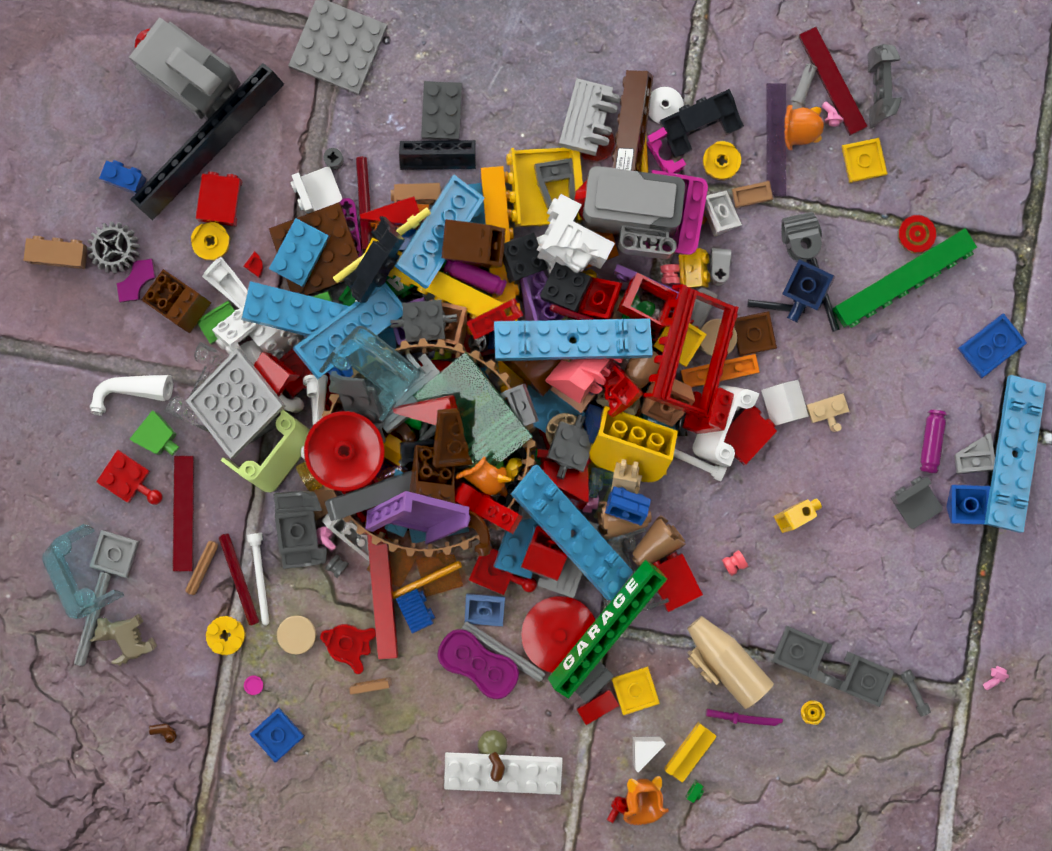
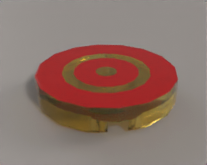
[897,215,936,253]

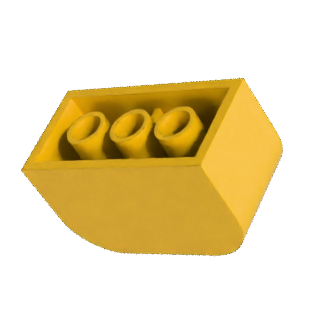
[589,406,678,482]

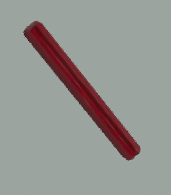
[356,156,372,250]
[219,534,259,626]

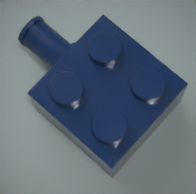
[782,259,835,323]

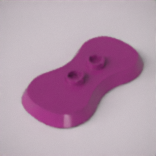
[437,629,519,699]

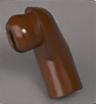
[149,724,177,743]

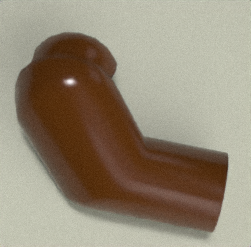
[488,752,505,782]

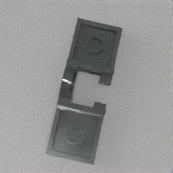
[771,625,894,707]

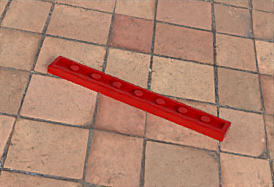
[367,526,398,659]

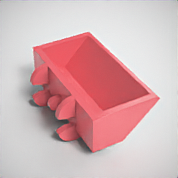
[545,358,623,404]

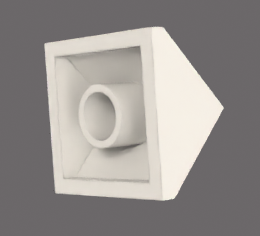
[704,191,742,237]
[761,380,809,426]
[633,737,666,772]

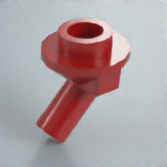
[606,796,628,824]

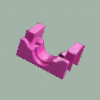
[647,127,686,174]

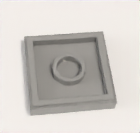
[90,530,139,578]

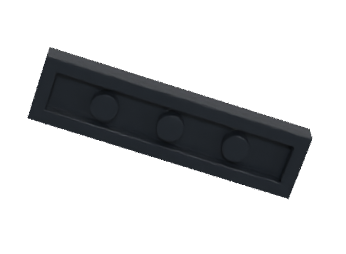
[399,140,476,170]

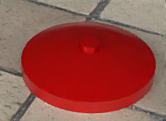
[304,411,384,491]
[521,596,595,673]

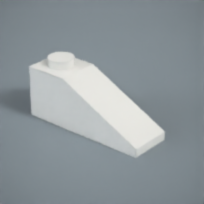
[322,514,369,561]

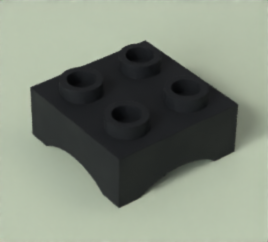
[503,233,548,283]
[540,262,592,312]

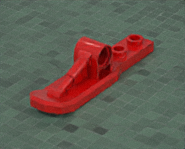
[454,478,523,534]

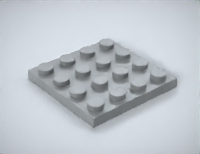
[288,0,388,95]
[186,348,286,459]

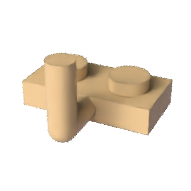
[806,393,849,432]

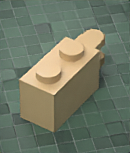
[611,459,642,494]

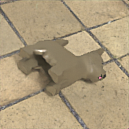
[90,614,157,666]

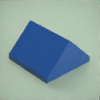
[946,485,990,525]

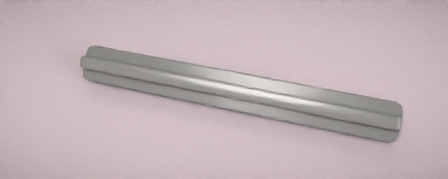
[74,572,111,666]
[461,621,545,682]

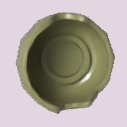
[477,730,507,755]

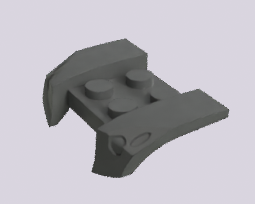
[868,44,902,128]
[329,371,386,443]
[273,491,327,569]

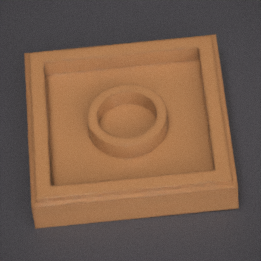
[349,677,392,695]

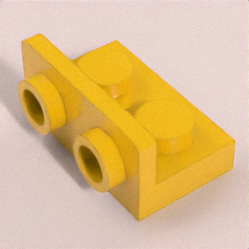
[679,248,711,288]

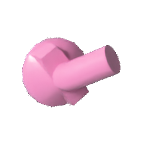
[822,102,844,127]
[316,527,337,552]
[983,666,1009,690]

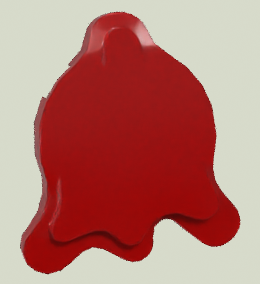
[320,624,376,674]

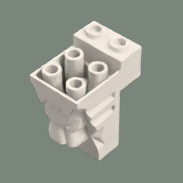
[537,194,615,273]

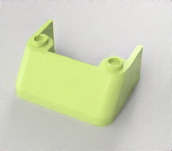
[221,409,310,493]

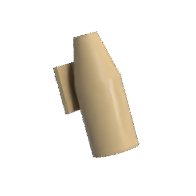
[687,616,774,709]

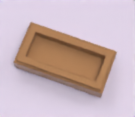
[732,181,773,208]

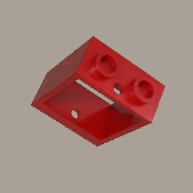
[617,272,678,331]

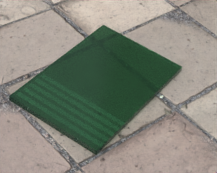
[413,352,533,469]

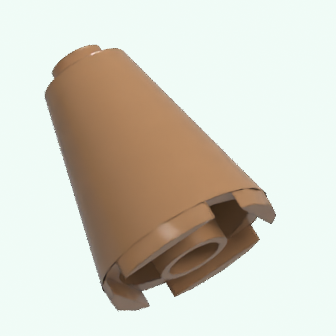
[624,350,660,390]
[597,501,652,540]
[632,515,686,567]

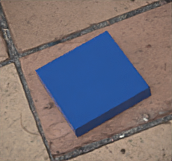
[250,708,305,763]

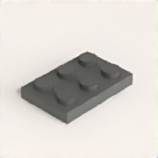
[421,81,462,140]

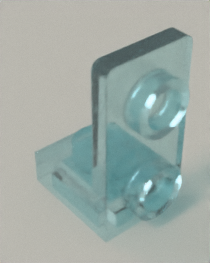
[588,467,614,498]

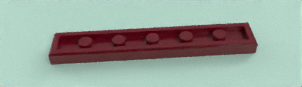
[798,27,868,136]
[173,456,194,571]

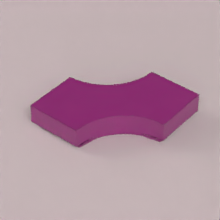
[116,259,156,303]

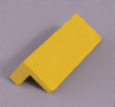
[664,722,716,782]

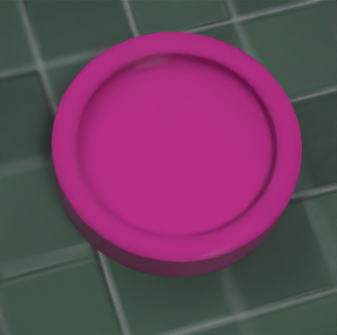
[244,675,264,695]

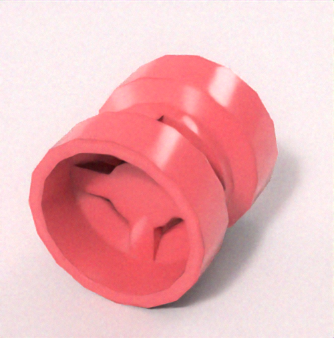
[660,264,680,286]
[722,550,748,576]

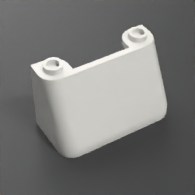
[692,385,759,467]

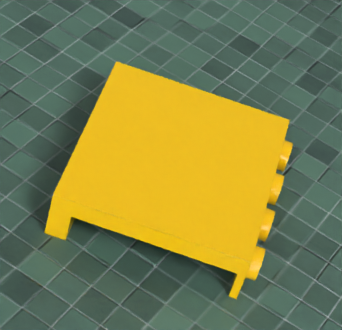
[506,148,583,227]

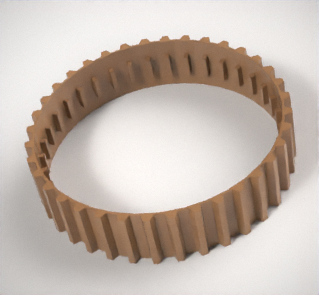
[322,338,537,557]

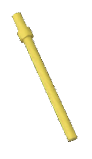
[333,207,431,283]

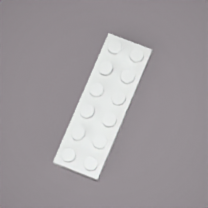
[444,752,562,794]

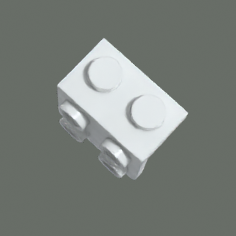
[290,167,342,214]
[212,308,260,355]
[249,325,303,359]

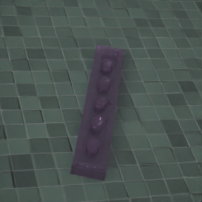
[766,83,786,197]

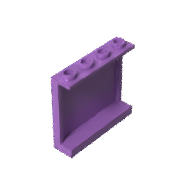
[365,491,470,545]

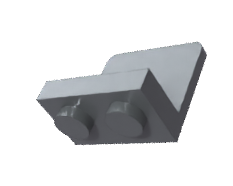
[891,476,943,529]

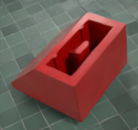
[521,526,567,581]

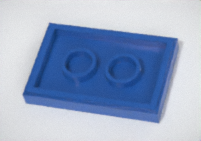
[957,313,1027,378]

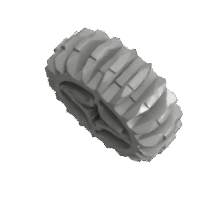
[87,222,140,273]

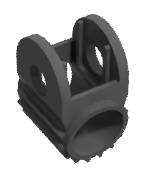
[781,212,822,262]

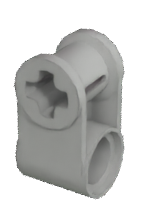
[710,248,731,286]

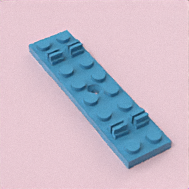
[494,319,653,361]
[984,375,1046,533]
[511,465,633,601]

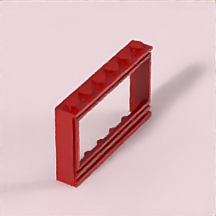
[643,284,739,418]

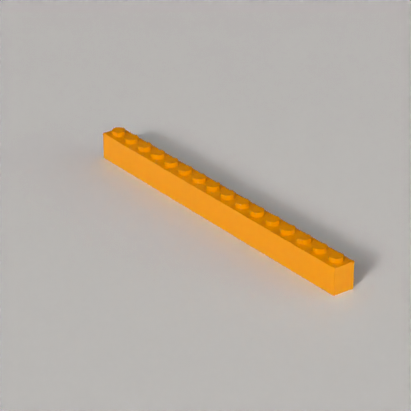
[481,166,534,472]

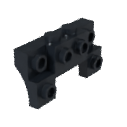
[659,89,744,158]
[343,216,405,303]

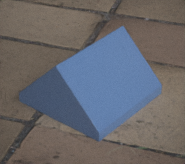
[464,593,505,626]

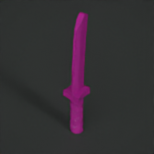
[706,709,783,726]

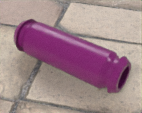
[443,260,507,296]
[920,409,947,473]

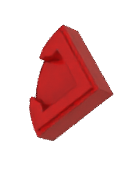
[243,251,263,278]

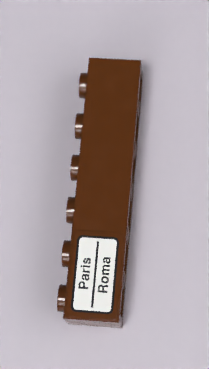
[612,70,654,172]

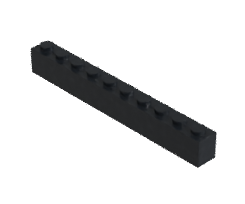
[130,63,284,221]

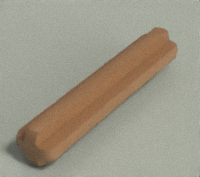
[185,541,218,595]

